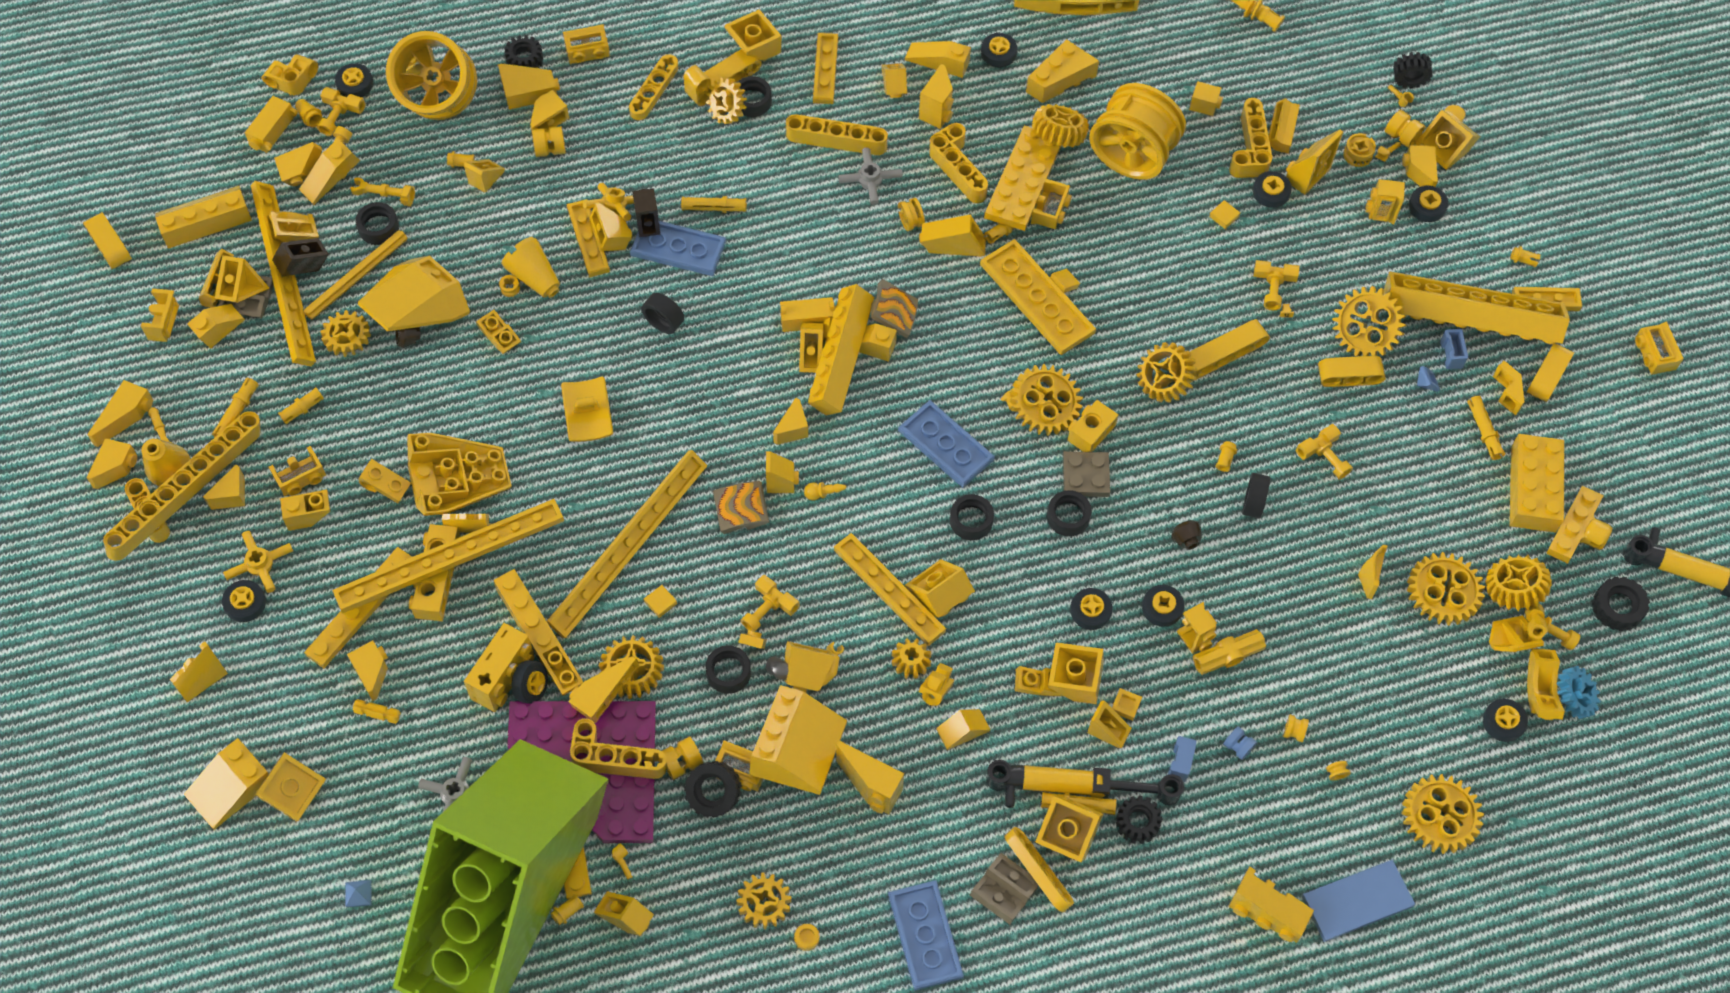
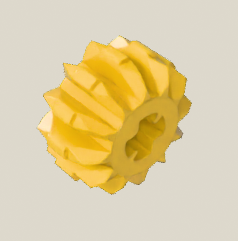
[891,638,931,679]

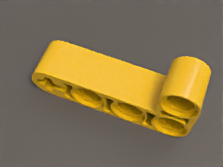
[683,49,762,106]
[1229,98,1272,178]
[929,123,988,203]
[570,718,667,779]

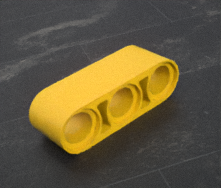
[82,212,132,270]
[1527,343,1575,402]
[1318,356,1385,387]
[124,478,170,543]

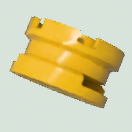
[1343,133,1376,167]
[898,197,925,231]

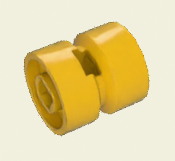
[1385,109,1425,148]
[532,126,566,157]
[662,736,704,780]

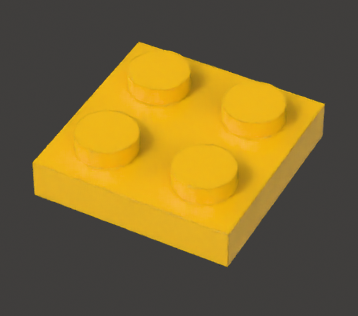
[255,752,326,822]

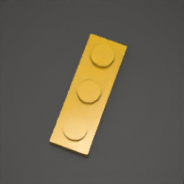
[1512,287,1582,311]

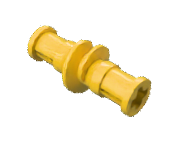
[1231,0,1285,32]

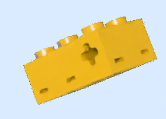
[464,623,534,712]

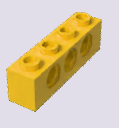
[409,524,461,621]

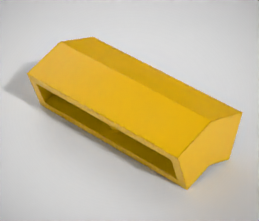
[1269,98,1300,154]
[198,249,234,308]

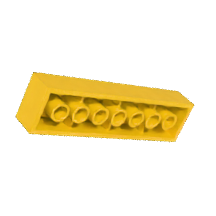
[1383,271,1570,344]

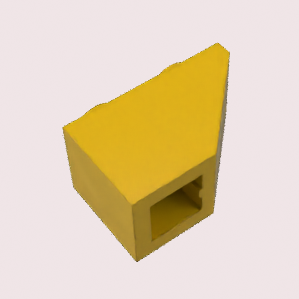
[280,489,330,531]

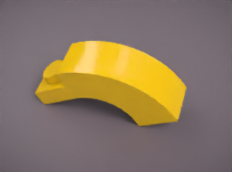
[1527,648,1565,720]

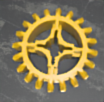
[1032,104,1089,147]
[1136,342,1197,403]
[1485,554,1552,612]
[599,635,664,699]

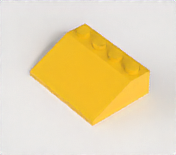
[749,685,847,795]

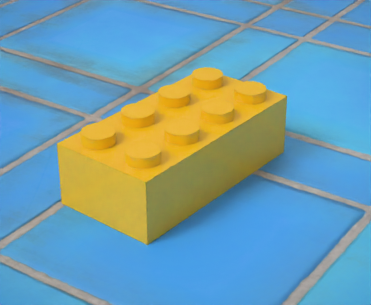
[1510,434,1564,533]

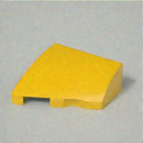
[442,514,491,533]
[170,641,228,702]

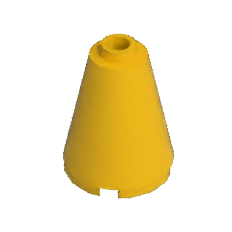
[501,237,560,298]
[141,438,191,486]

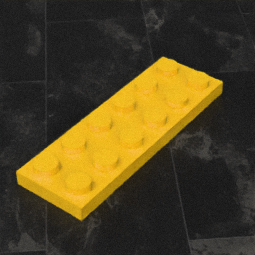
[984,125,1061,231]
[980,239,1096,355]

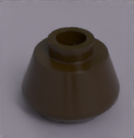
[395,327,421,349]
[1171,520,1202,550]

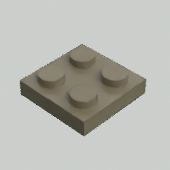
[1063,451,1110,497]

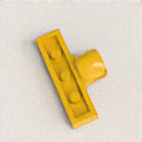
[1546,486,1613,564]

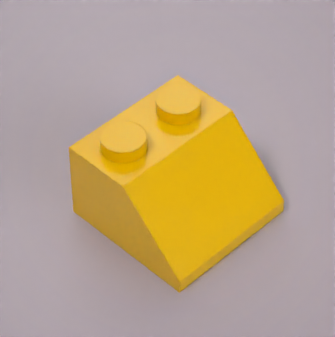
[724,9,782,61]
[919,64,954,129]
[1415,110,1480,170]
[905,559,975,618]
[1048,643,1104,704]

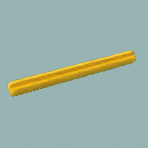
[304,230,407,319]

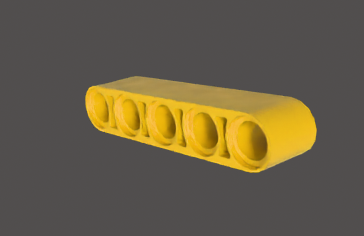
[786,114,888,155]
[1172,319,1270,383]

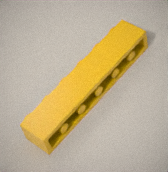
[808,284,875,416]

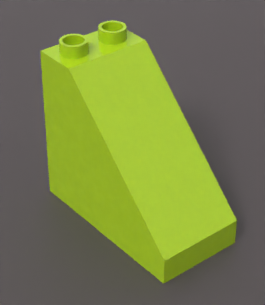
[393,739,608,993]

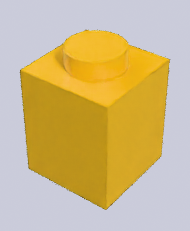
[1189,81,1223,116]

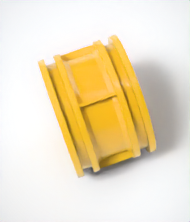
[386,31,477,120]
[1089,83,1186,180]

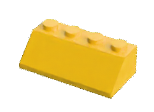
[155,186,252,249]

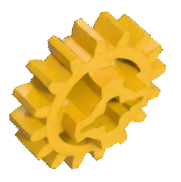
[706,78,747,124]
[320,310,371,357]
[737,873,792,929]

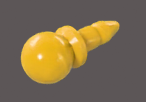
[804,482,847,501]

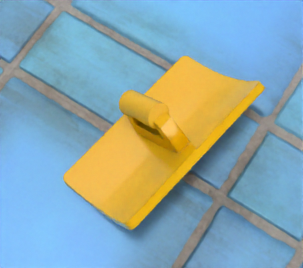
[561,376,613,442]

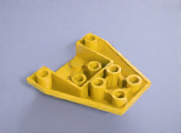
[358,256,470,331]
[407,433,512,516]

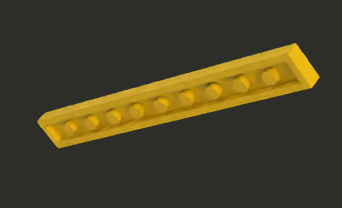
[250,181,316,367]
[547,450,707,638]
[332,499,564,614]

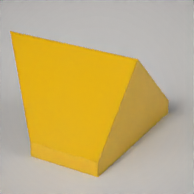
[214,255,269,303]

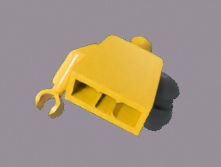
[766,641,844,693]

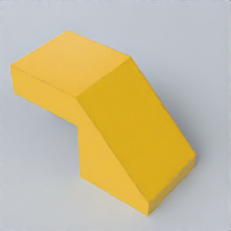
[1492,361,1525,416]

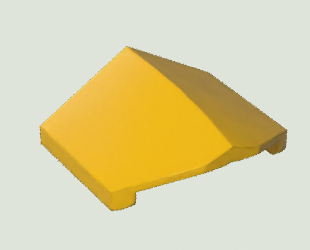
[270,211,319,242]
[1358,545,1388,599]
[1489,615,1544,652]

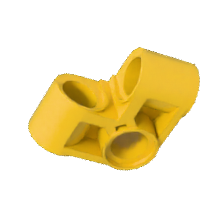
[262,54,318,95]

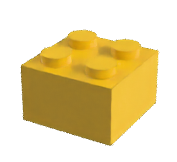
[1035,794,1103,862]

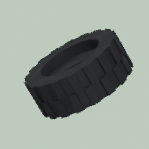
[1592,577,1650,631]
[684,761,742,818]

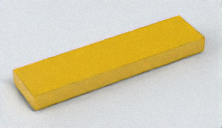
[813,33,838,104]
[566,199,610,278]

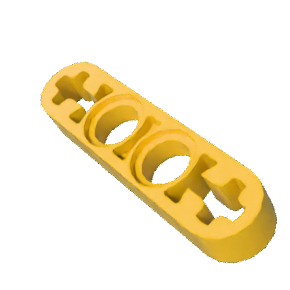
[629,54,679,120]
[1005,827,1074,912]

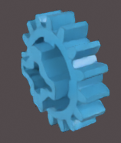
[1556,666,1601,719]

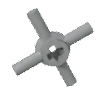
[838,148,903,205]
[418,757,472,812]

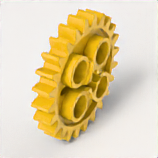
[1332,286,1406,356]
[1009,364,1083,436]
[1407,552,1485,626]
[1401,774,1484,854]

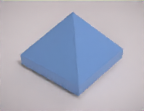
[1417,366,1440,392]
[345,880,372,908]

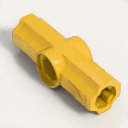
[1193,629,1266,675]

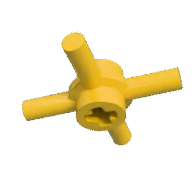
[583,183,634,221]
[223,531,293,593]

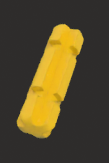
[353,699,401,724]

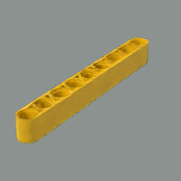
[103,411,261,561]

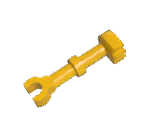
[350,177,415,207]

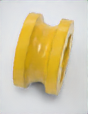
[499,275,520,297]
[1326,761,1351,781]

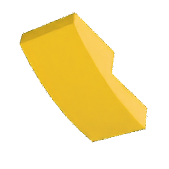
[476,310,521,354]
[1015,666,1063,696]

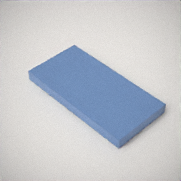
[630,221,726,276]
[898,400,995,488]
[1302,860,1415,942]
[888,880,964,991]

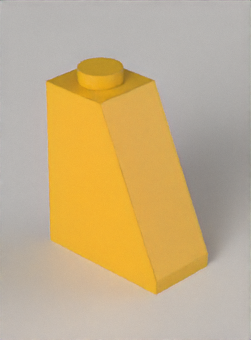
[498,64,560,110]
[919,214,986,256]

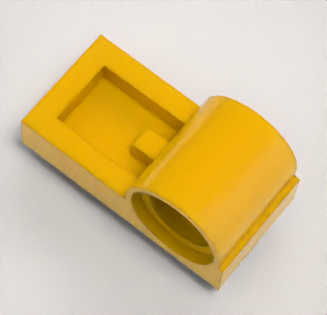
[358,459,411,503]

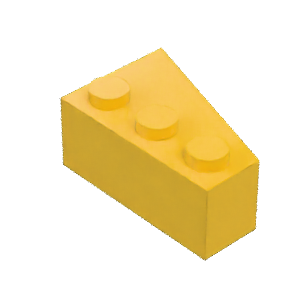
[1026,39,1099,103]
[1228,866,1314,943]

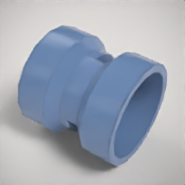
[1223,726,1258,760]

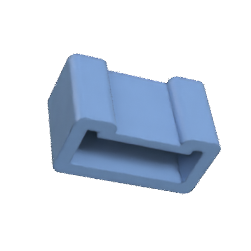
[1440,329,1468,369]
[1168,736,1197,782]

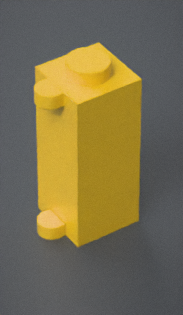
[245,96,298,153]
[780,297,836,332]

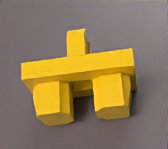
[918,663,954,706]

